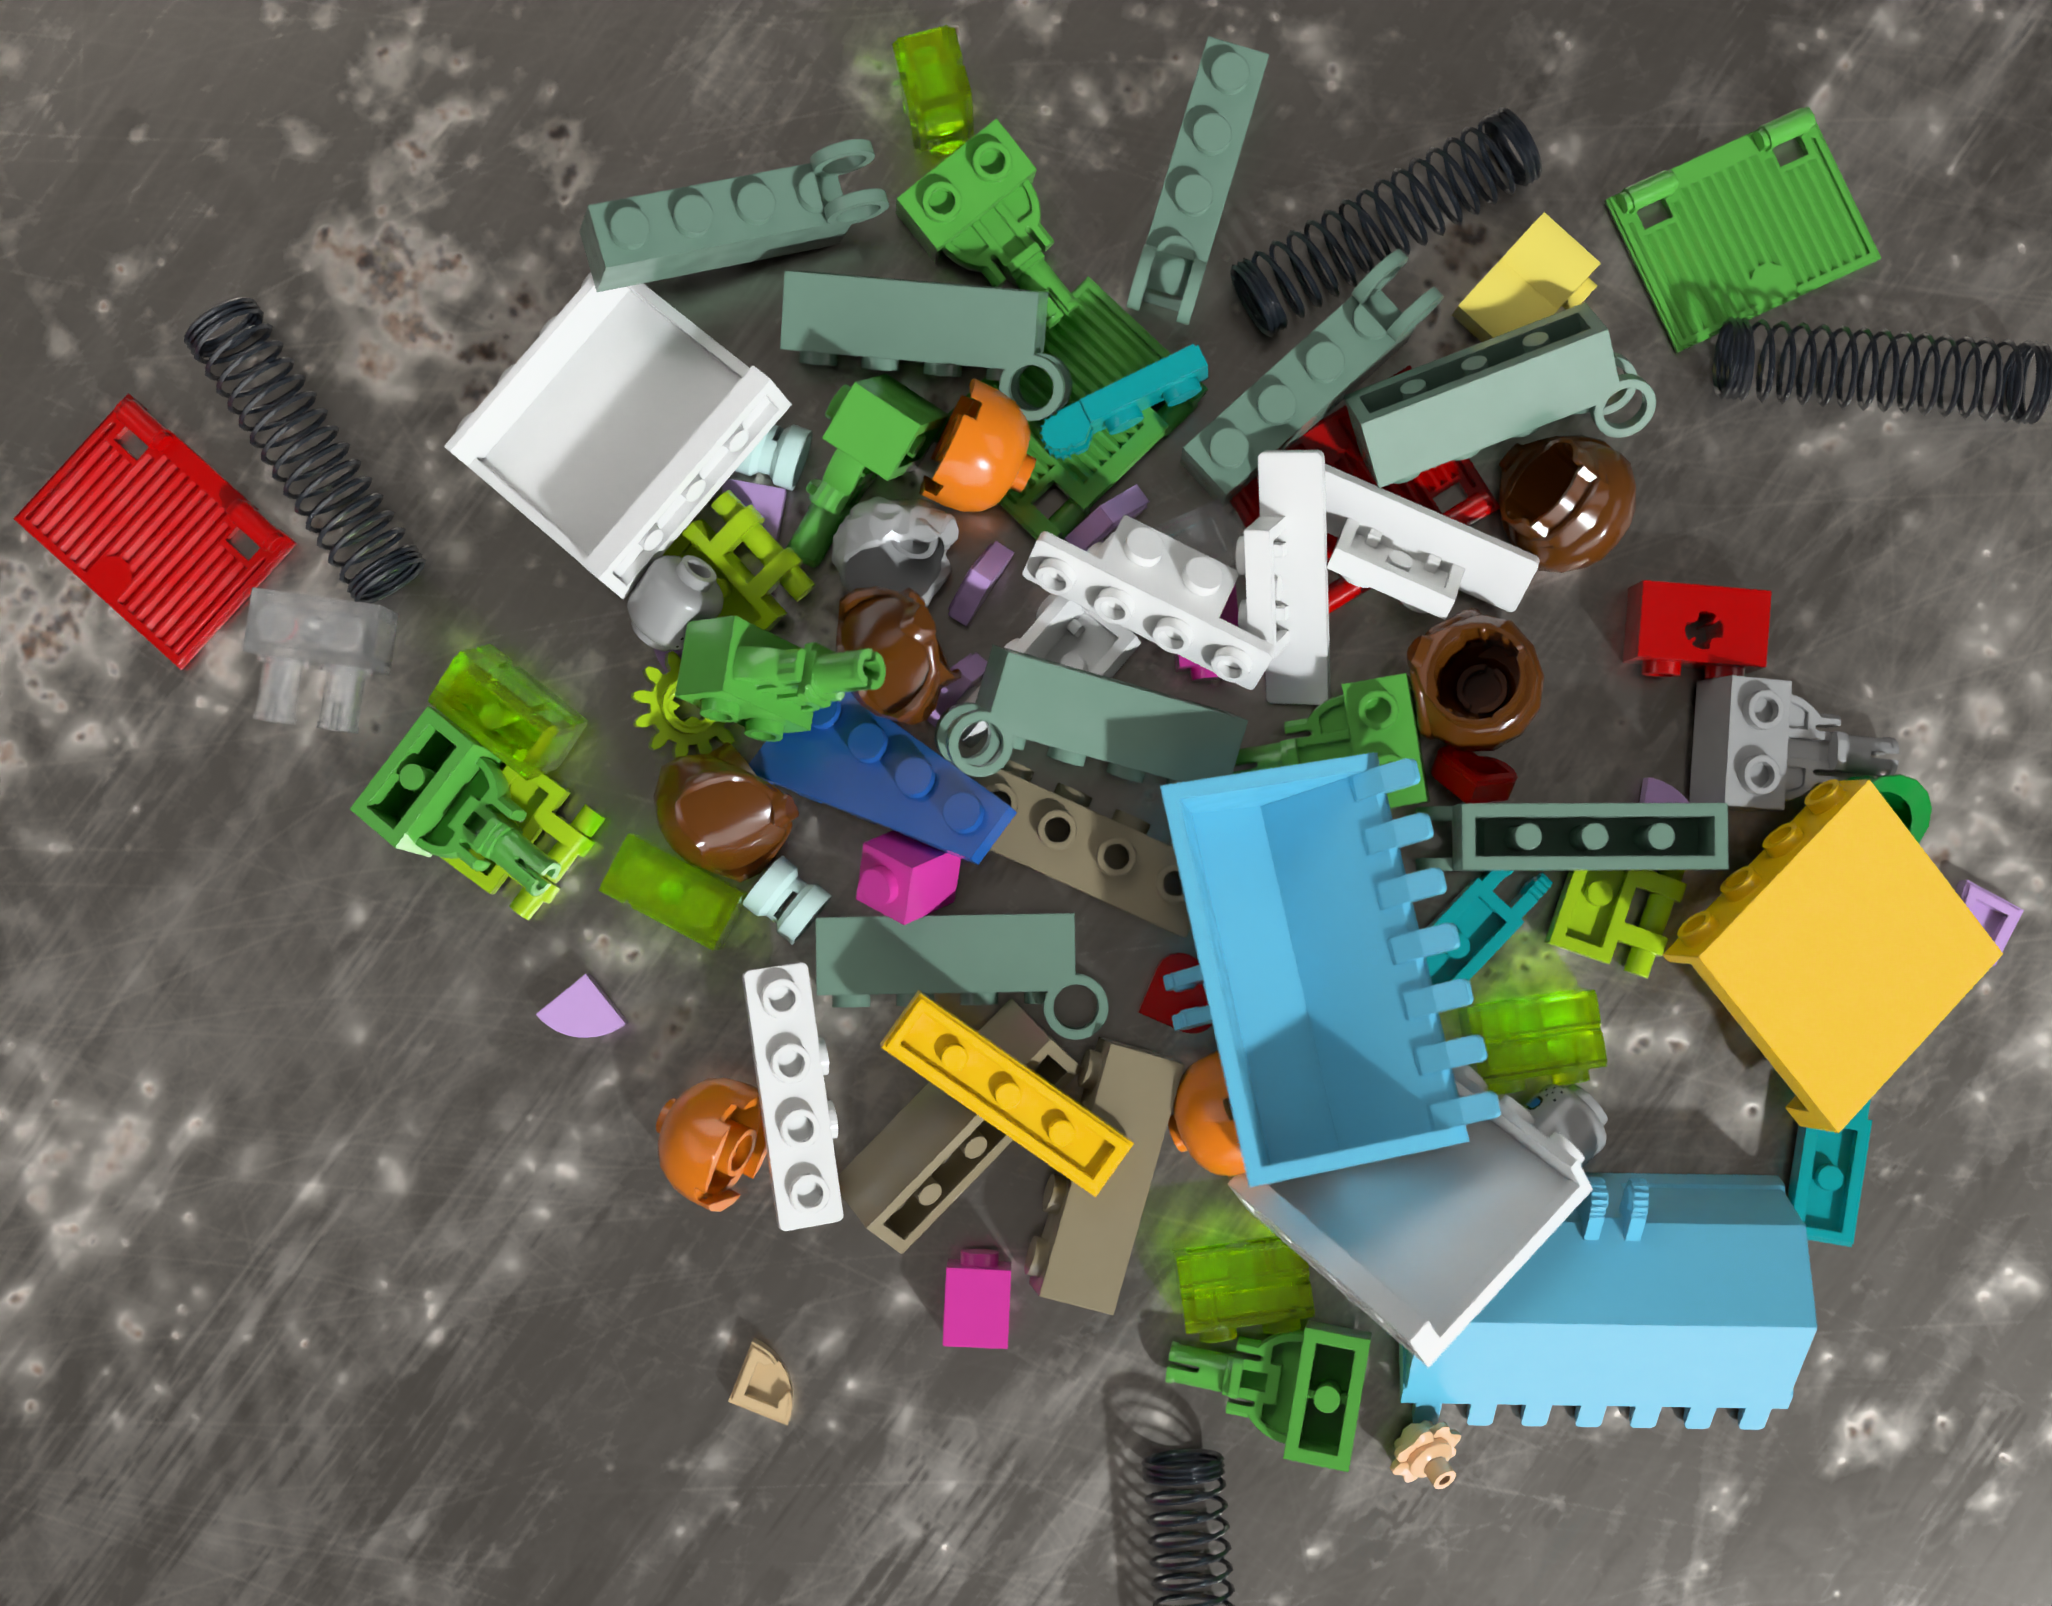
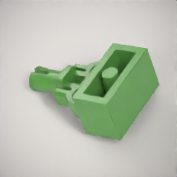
[896,118,1080,329]
[785,374,949,568]
[675,615,886,742]
[1232,673,1430,809]
[350,706,561,896]
[1165,1320,1372,1472]

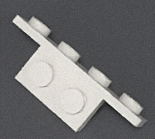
[1236,450,1331,705]
[1325,464,1540,620]
[1022,514,1276,690]
[949,532,1141,748]
[742,963,843,1231]

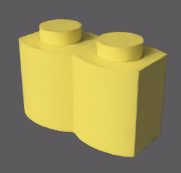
[1452,212,1601,342]

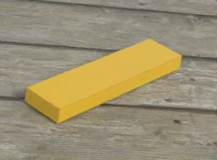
[880,990,1134,1197]

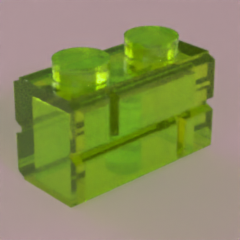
[892,25,975,156]
[428,644,588,781]
[598,833,749,951]
[1458,988,1607,1095]
[1173,1236,1315,1343]

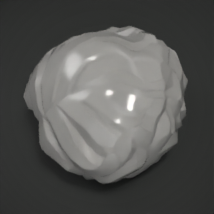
[832,497,959,607]

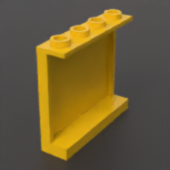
[1663,779,2003,1133]

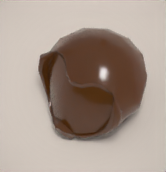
[1499,435,1636,573]
[835,586,962,725]
[1407,608,1545,752]
[653,742,799,882]

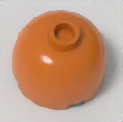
[919,379,1036,512]
[1168,1050,1246,1178]
[656,1078,767,1212]

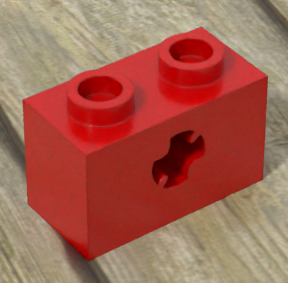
[1623,580,1772,680]

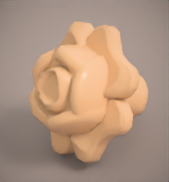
[1389,1420,1461,1489]

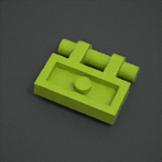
[662,490,815,632]
[441,753,606,920]
[1544,870,1687,979]

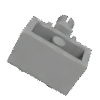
[1689,675,1899,812]

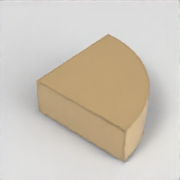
[728,1338,794,1426]

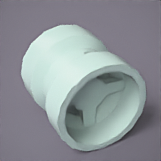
[735,424,813,491]
[742,856,832,945]

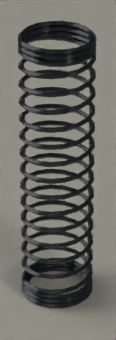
[1230,107,1542,337]
[184,297,426,605]
[1712,316,2052,425]
[1141,1449,1235,1606]

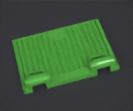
[1604,107,1881,353]
[934,276,1208,540]

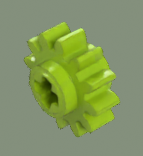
[631,651,735,759]

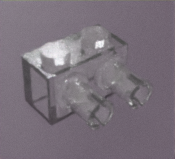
[243,587,399,734]

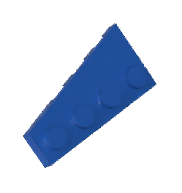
[749,692,1017,865]

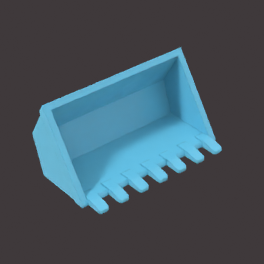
[1160,753,1501,1187]
[1399,1172,1817,1430]

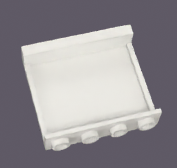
[444,272,792,600]
[1227,1065,1593,1368]

